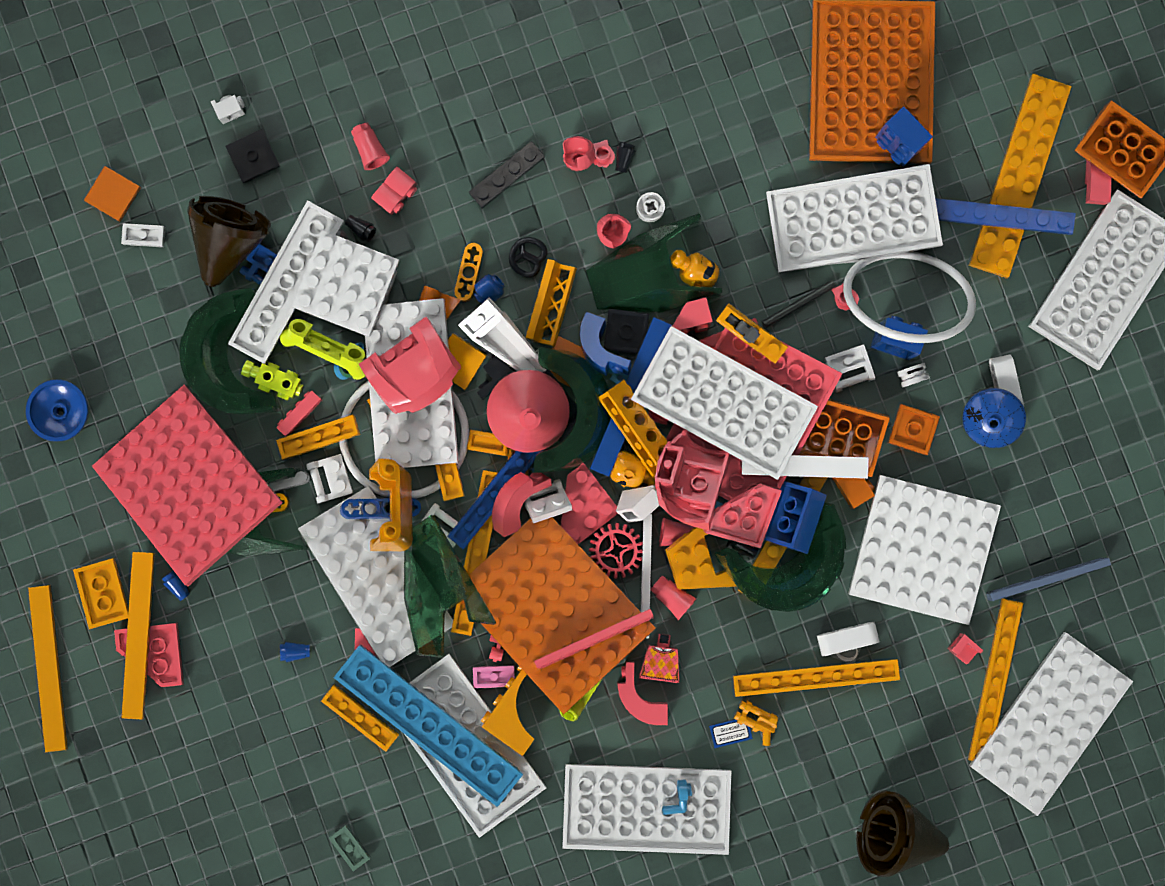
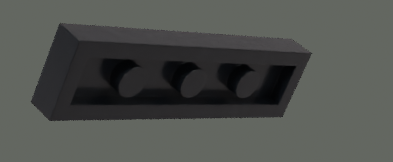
[469,141,545,209]

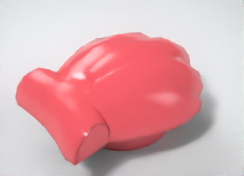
[593,140,615,168]
[831,283,859,311]

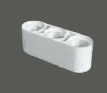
[989,354,1024,406]
[817,622,880,656]

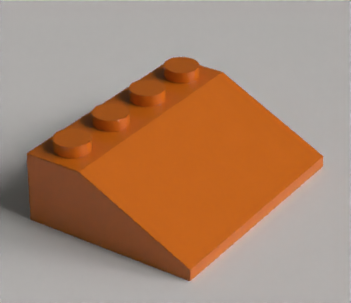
[1074,100,1165,199]
[799,399,890,477]

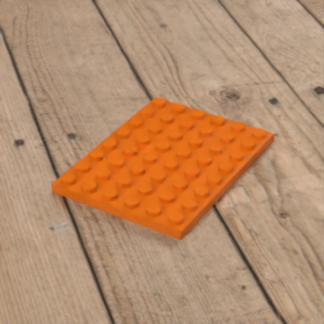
[809,0,935,164]
[452,517,656,714]

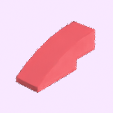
[1085,160,1111,205]

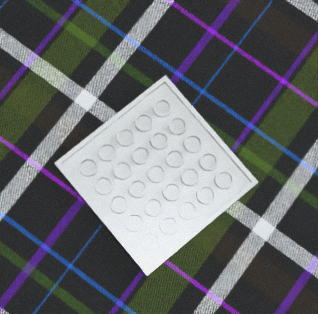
[848,475,1001,625]

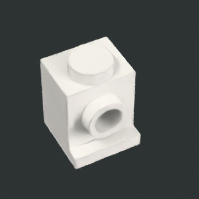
[211,95,246,124]

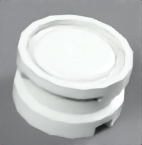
[636,192,665,222]
[897,363,930,388]

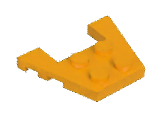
[665,527,740,589]

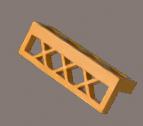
[525,259,577,347]

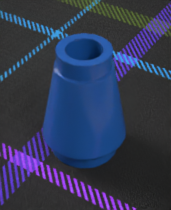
[162,571,190,601]
[280,642,310,662]

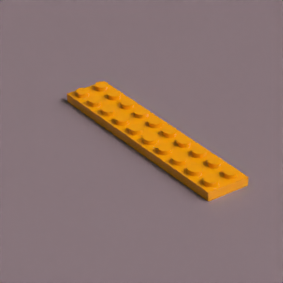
[968,74,1072,278]

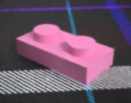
[473,665,515,688]

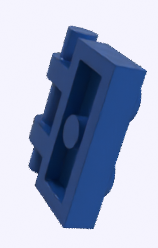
[240,244,277,285]

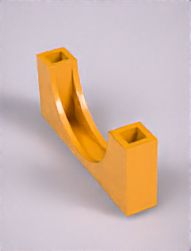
[481,666,534,756]

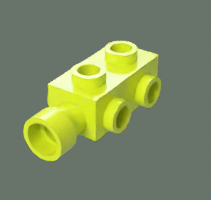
[241,360,304,401]

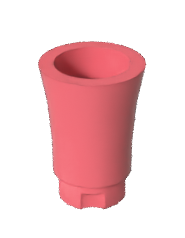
[351,123,390,170]
[659,518,695,546]
[650,576,697,621]

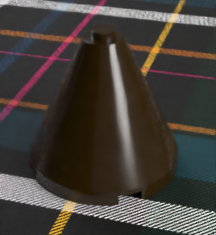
[187,196,271,287]
[856,791,949,877]

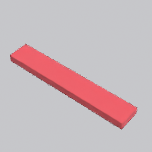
[534,609,654,669]

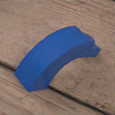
[580,312,632,376]

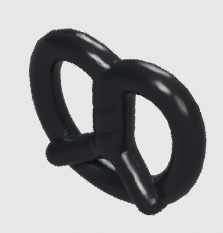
[509,237,547,278]

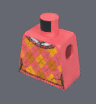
[639,634,679,683]

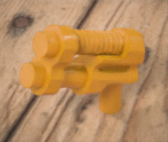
[733,701,778,746]

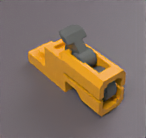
[716,303,788,364]

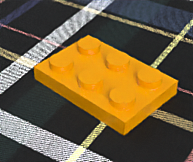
[73,558,129,629]

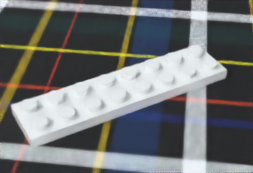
[228,200,344,364]

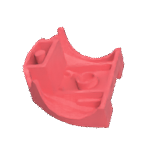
[359,317,461,414]
[655,430,731,530]

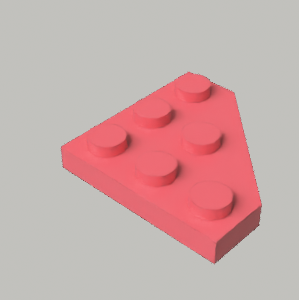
[561,463,618,544]
[703,483,782,548]
[114,623,184,687]

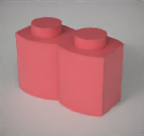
[371,167,417,215]

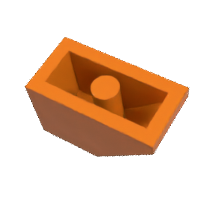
[831,477,875,509]

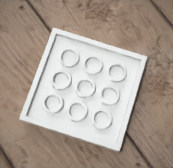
[292,230,400,337]

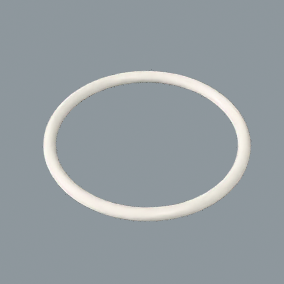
[843,251,976,343]
[339,381,469,499]

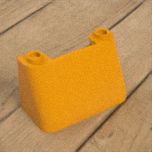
[369,459,413,552]

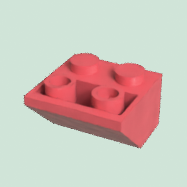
[672,298,713,335]

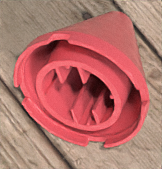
[487,370,570,453]

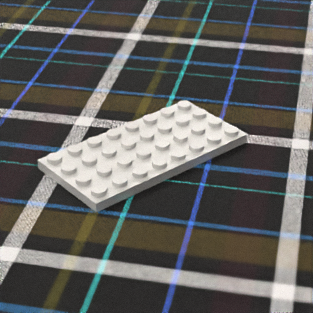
[766,164,943,273]
[1028,189,1165,371]
[365,298,459,468]
[631,326,818,480]
[298,486,453,667]
[969,632,1133,816]
[405,654,547,838]
[563,764,731,855]

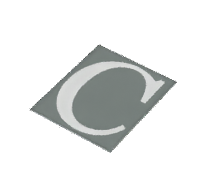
[831,647,861,664]

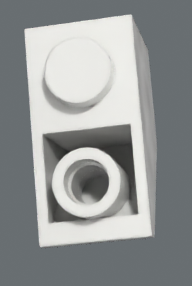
[616,485,659,522]

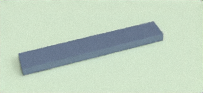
[986,557,1111,601]

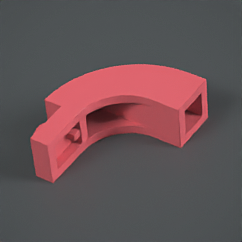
[492,471,552,537]
[617,661,668,725]

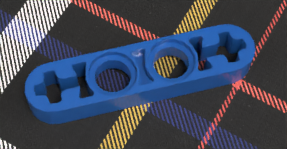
[340,498,421,519]

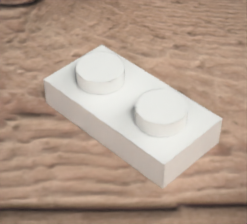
[121,223,165,247]

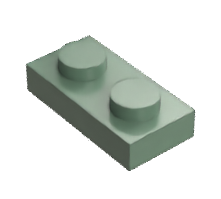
[329,824,371,872]

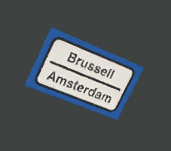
[709,720,753,748]

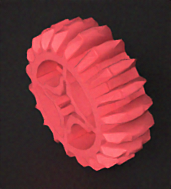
[589,523,643,579]

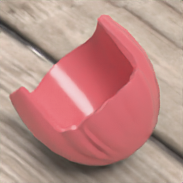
[563,136,595,171]
[597,214,631,249]

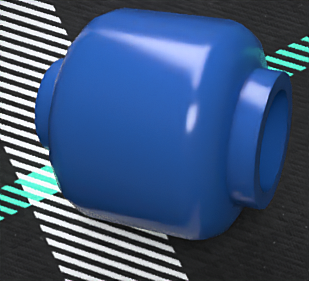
[474,274,505,303]

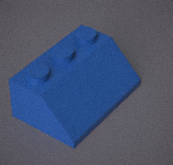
[764,481,827,554]

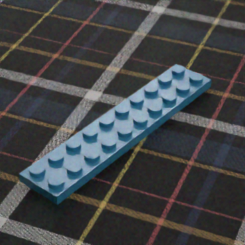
[333,644,523,807]

